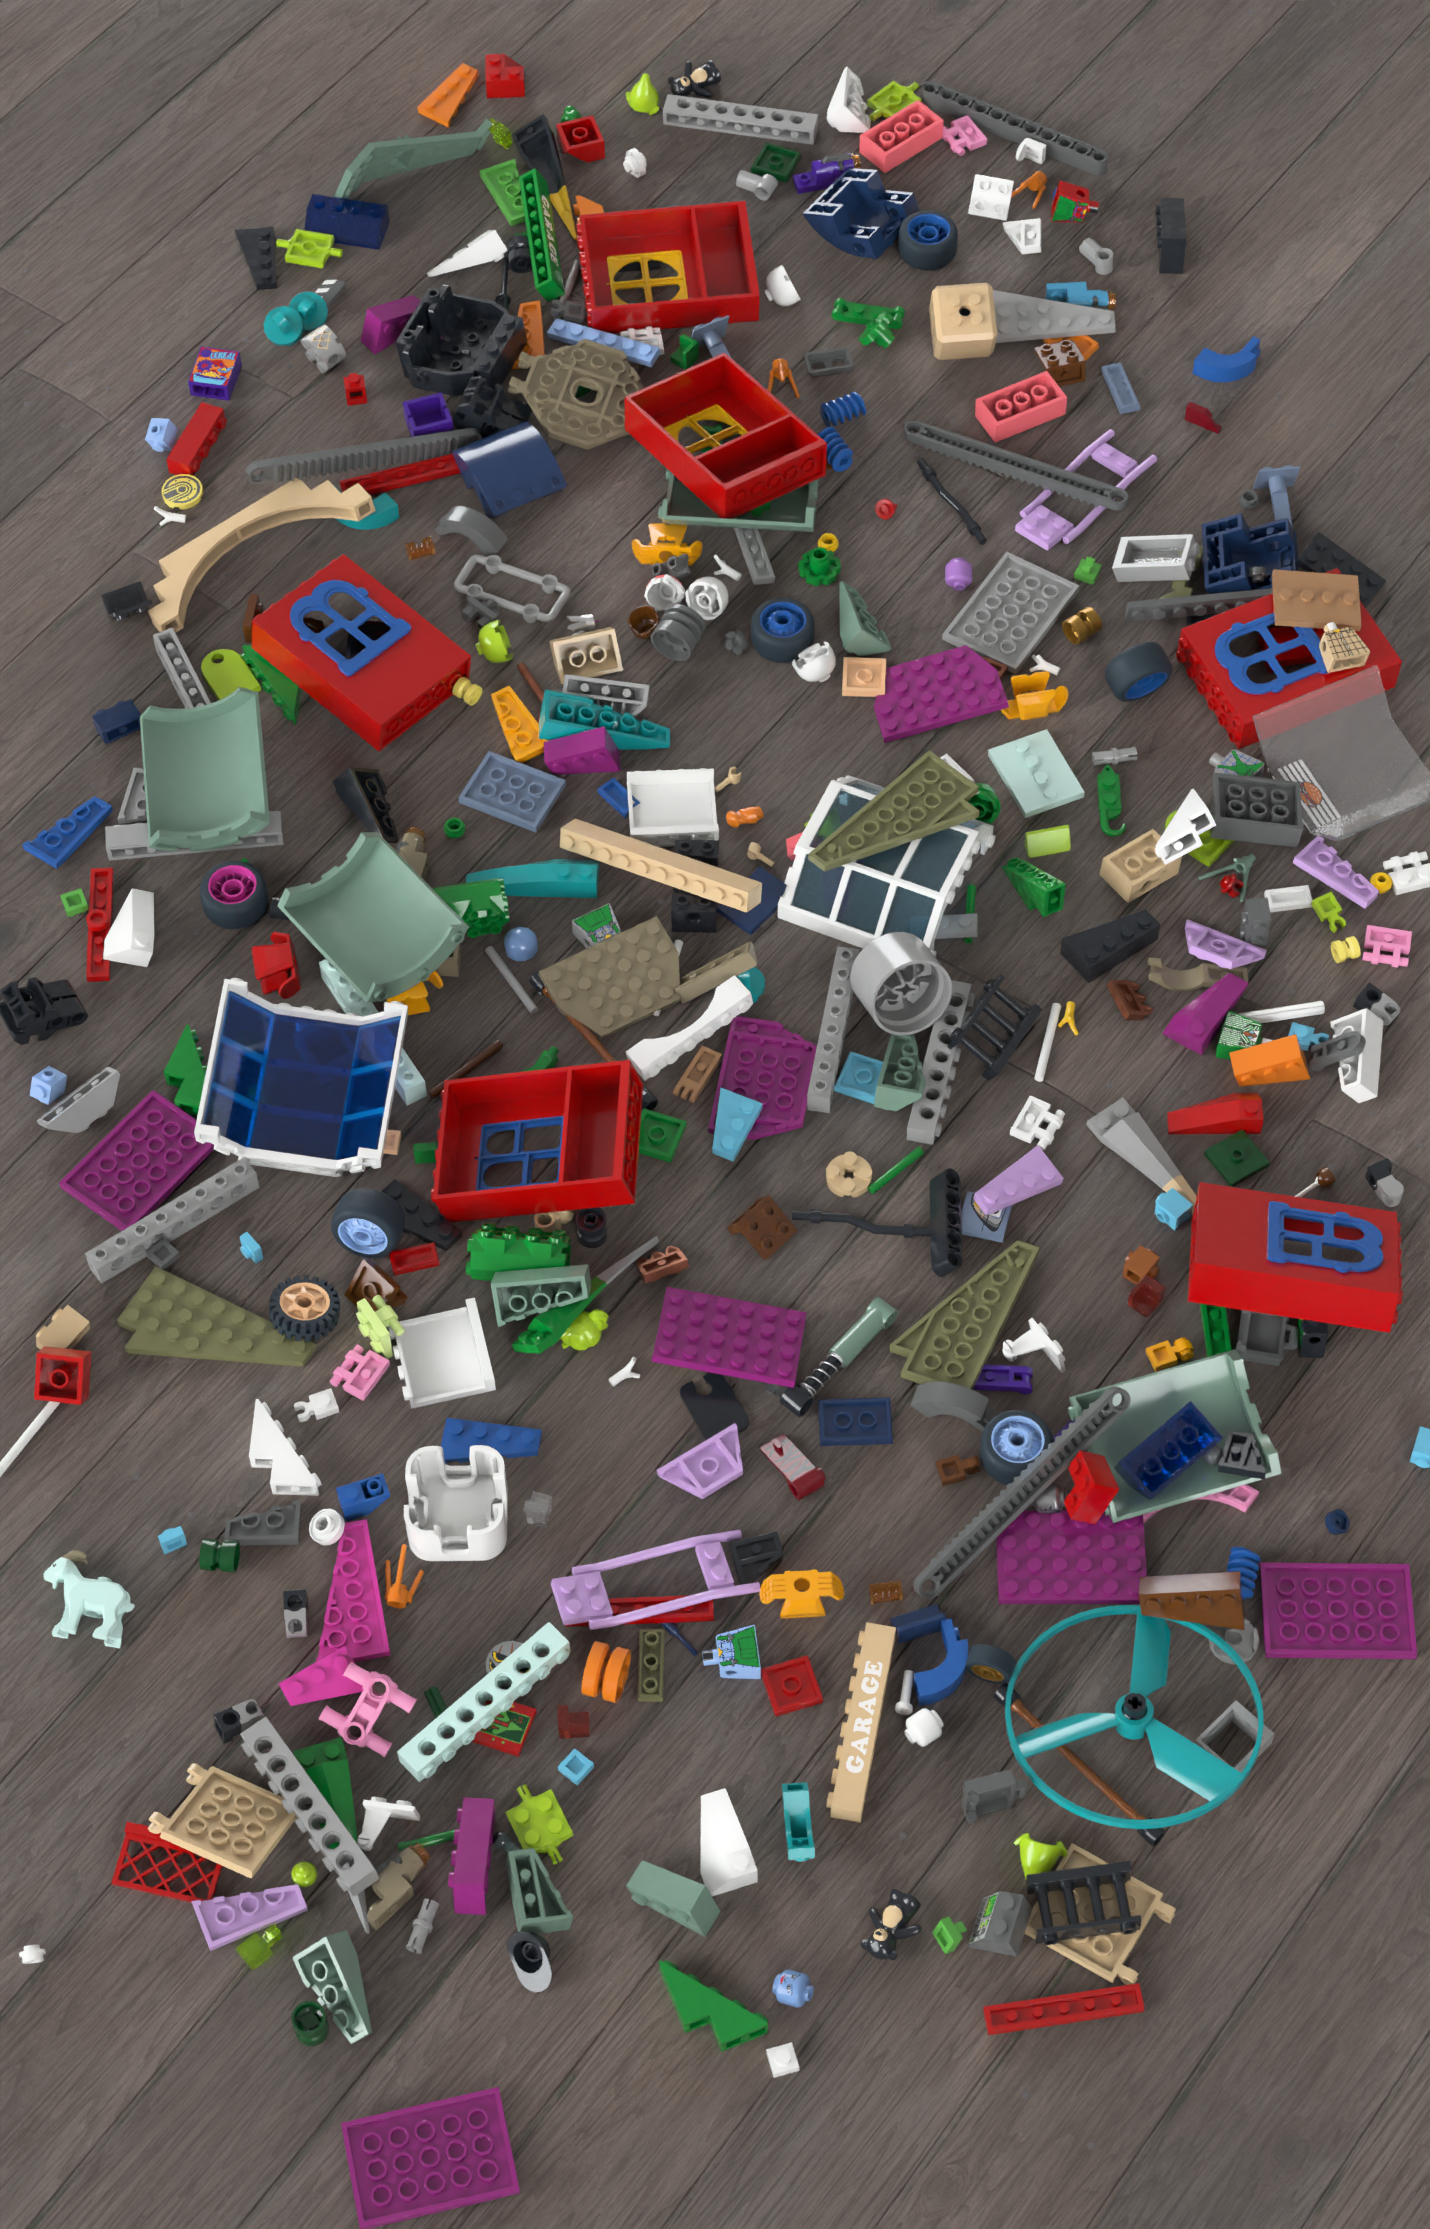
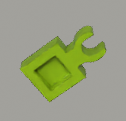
[1311,892,1346,933]

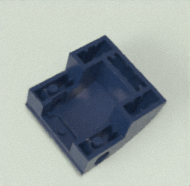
[803,168,921,259]
[452,422,567,519]
[1202,513,1299,594]

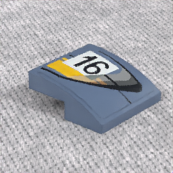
[961,1191,1012,1243]

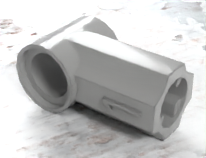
[736,170,778,201]
[1079,238,1113,275]

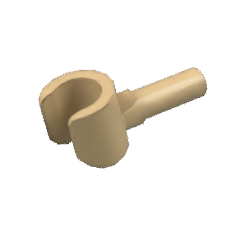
[714,767,742,792]
[747,842,775,867]

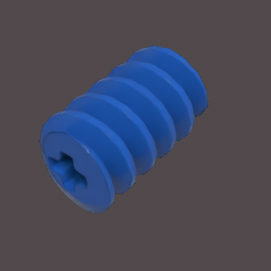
[820,392,866,427]
[817,427,853,472]
[1227,1547,1261,1601]

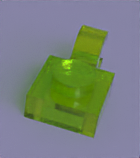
[489,118,512,149]
[235,1924,283,1971]

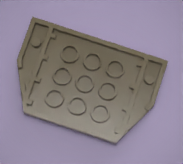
[538,916,681,1039]

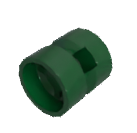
[199,1538,240,1573]
[291,2001,329,2046]

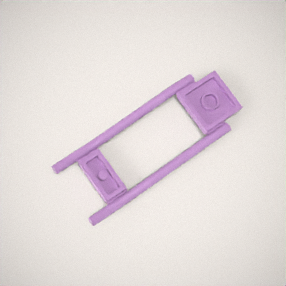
[1015,429,1157,551]
[551,1530,760,1630]

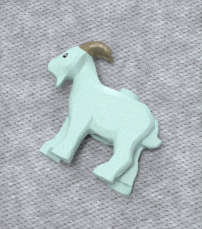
[43,1550,135,1648]

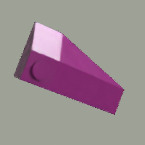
[1163,973,1249,1055]

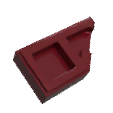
[1185,402,1222,434]

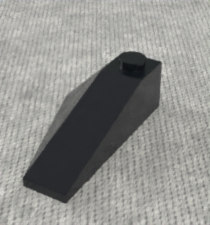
[332,767,398,843]

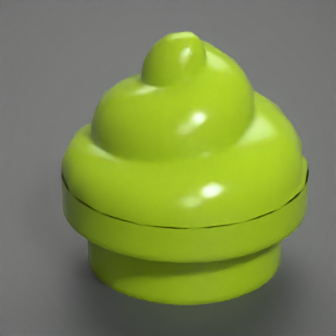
[291,1861,318,1887]

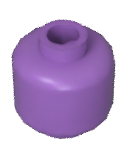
[945,558,973,591]

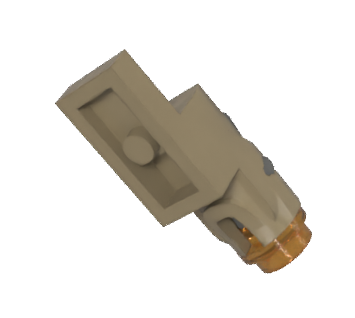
[396,827,429,881]
[367,1843,430,1931]

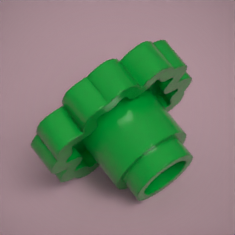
[858,311,895,348]
[798,547,841,586]

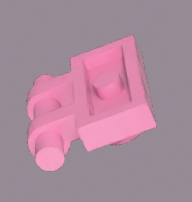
[942,115,987,156]
[1362,925,1412,968]
[330,1345,390,1401]

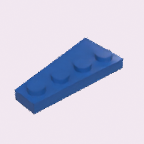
[22,796,113,869]
[441,1418,542,1464]

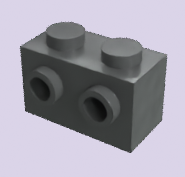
[1238,898,1271,947]

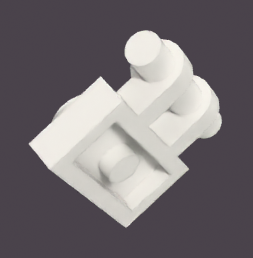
[620,326,664,355]
[1383,851,1430,895]
[1010,1096,1065,1150]

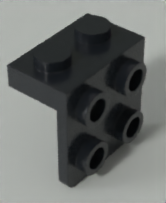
[100,581,153,621]

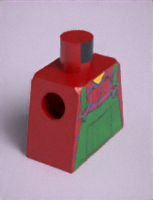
[1051,181,1099,223]

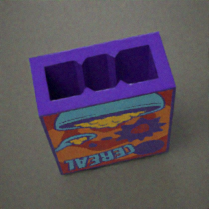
[188,346,242,401]

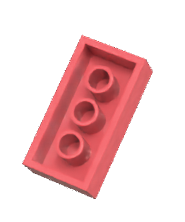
[860,100,944,173]
[975,371,1067,443]

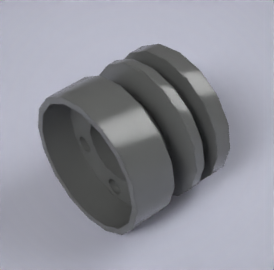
[651,604,706,661]

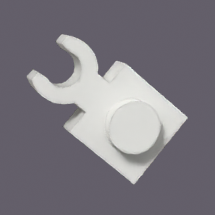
[294,1388,339,1422]

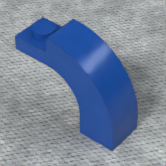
[1193,336,1261,382]
[913,1619,968,1706]

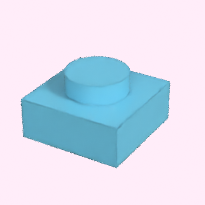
[240,1232,263,1264]
[158,1526,187,1554]
[558,1748,594,1786]

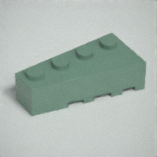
[491,1265,592,1327]

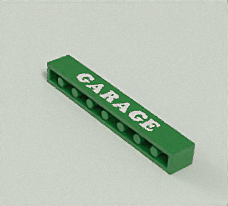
[519,168,565,302]

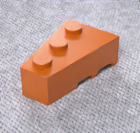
[1229,1034,1310,1087]

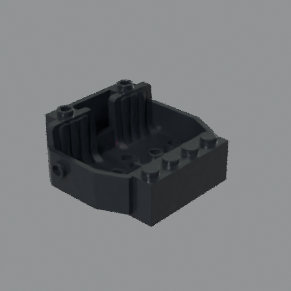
[396,284,527,396]

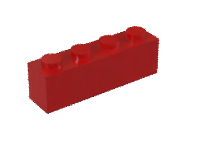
[166,402,227,476]

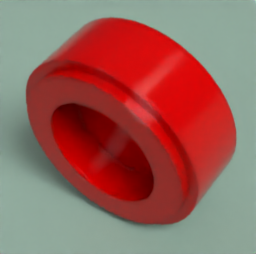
[86,909,109,932]

